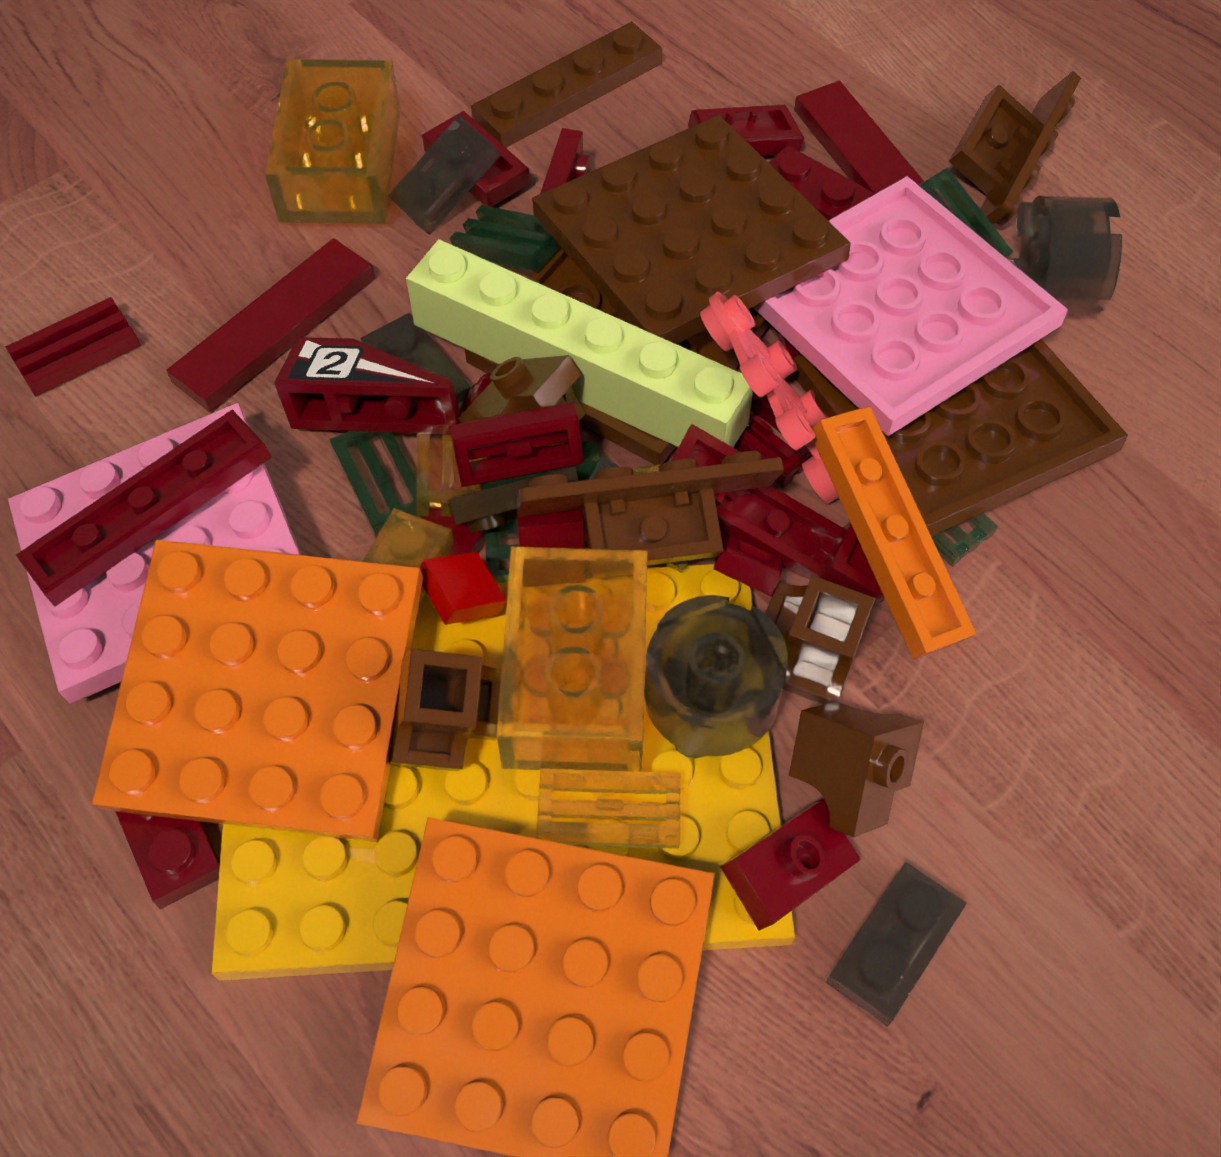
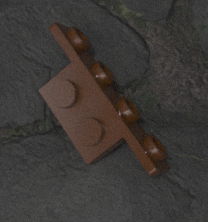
[949,71,1081,235]
[516,451,784,573]

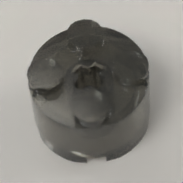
[1010,196,1122,314]
[644,595,788,758]

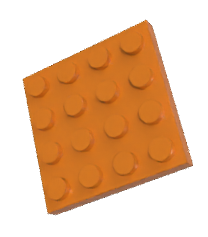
[92,540,423,842]
[356,817,715,1157]

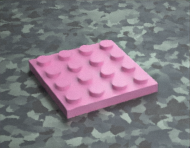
[753,176,1068,436]
[8,403,301,704]

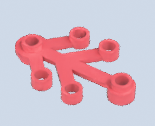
[700,292,839,504]

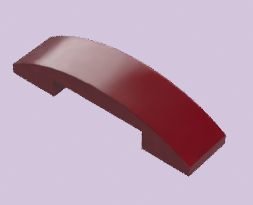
[671,424,885,602]

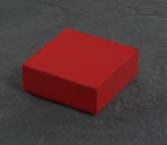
[419,552,507,625]

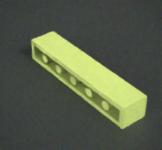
[406,239,753,447]

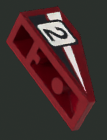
[274,337,460,435]

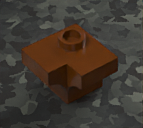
[458,355,586,450]
[755,575,875,705]
[389,648,507,771]
[789,702,924,837]

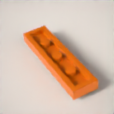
[812,406,976,660]

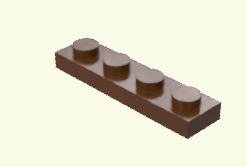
[471,21,662,148]

